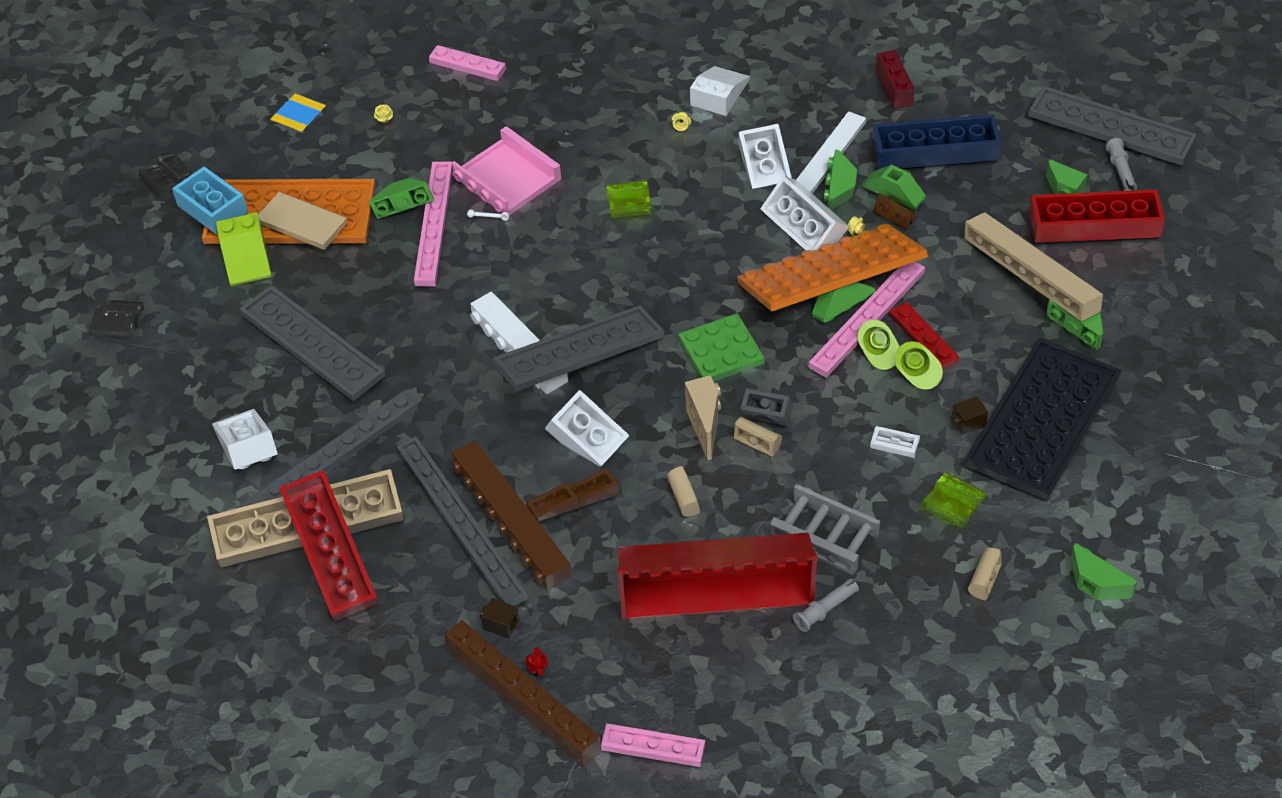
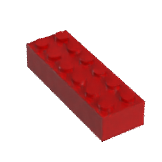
[1028,189,1165,243]
[279,470,379,622]

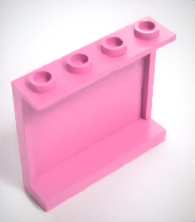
[452,126,561,215]

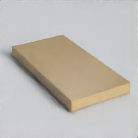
[258,192,348,250]

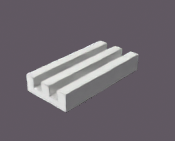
[870,426,920,458]

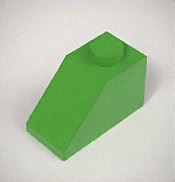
[1046,159,1087,194]

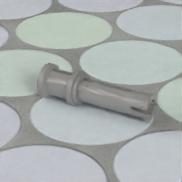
[1105,138,1137,191]
[793,579,859,632]

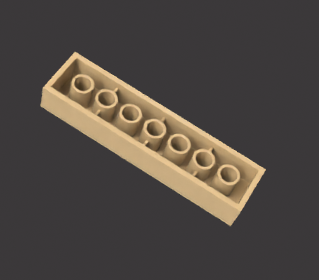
[207,469,403,568]

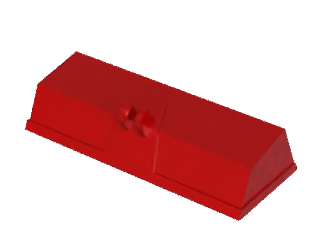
[617,533,817,620]

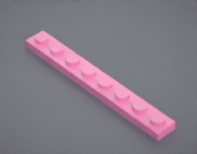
[414,162,453,286]
[809,262,925,378]

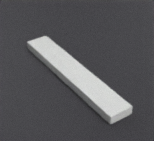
[796,111,866,194]

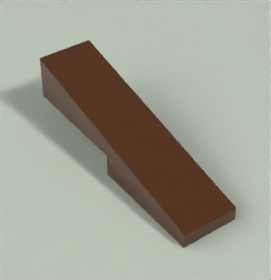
[526,468,619,521]

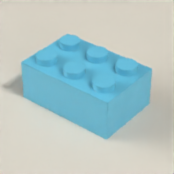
[172,167,248,235]

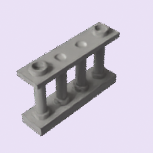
[770,484,880,575]

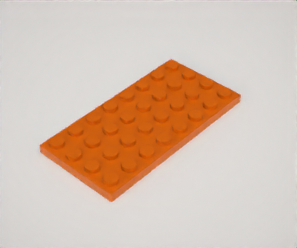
[202,179,376,244]
[737,224,928,311]

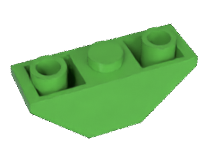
[823,149,857,210]
[862,165,926,210]
[369,178,434,219]
[812,281,876,322]
[1047,299,1103,350]
[1070,543,1137,600]

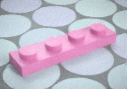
[429,45,506,81]
[601,723,705,767]

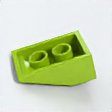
[216,212,272,287]

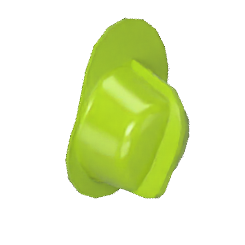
[858,320,899,370]
[894,341,943,390]

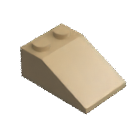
[685,375,721,461]

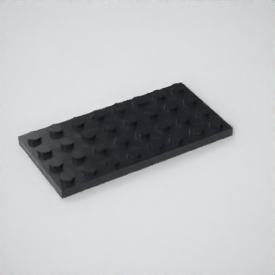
[963,338,1122,501]

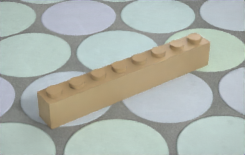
[965,212,1103,321]

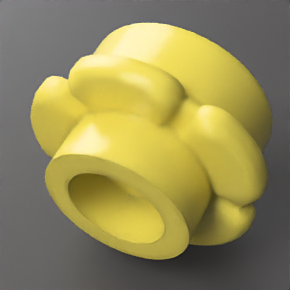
[374,105,393,123]
[672,112,691,131]
[847,216,865,236]

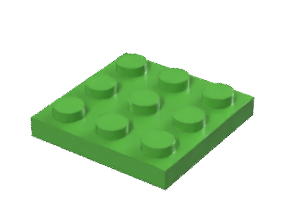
[678,313,765,382]

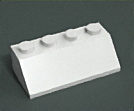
[760,175,849,250]

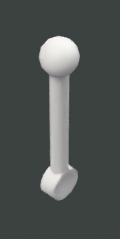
[467,209,509,221]

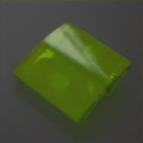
[607,180,652,218]
[921,472,987,529]

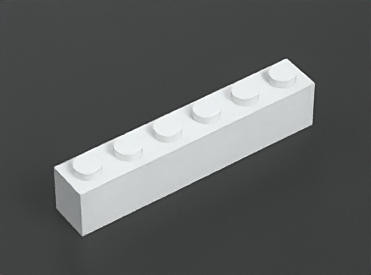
[470,291,568,394]

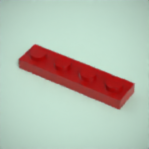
[889,302,959,370]

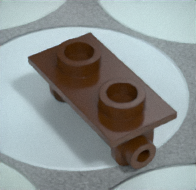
[873,193,917,230]

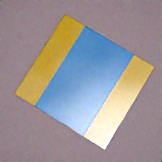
[270,94,326,132]

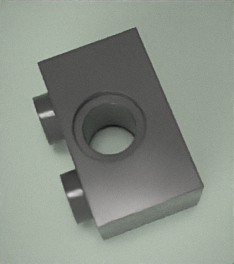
[740,388,794,427]

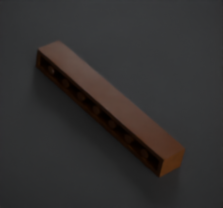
[451,440,572,590]
[444,620,602,768]

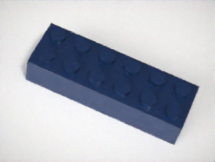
[872,114,1001,169]

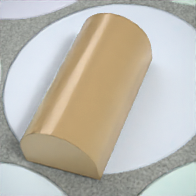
[734,417,782,457]
[667,466,700,517]
[968,548,1002,601]

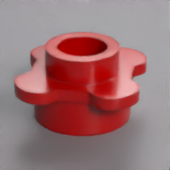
[526,647,548,676]

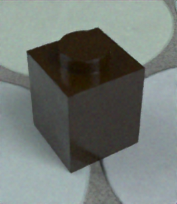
[950,396,988,435]
[480,598,520,639]

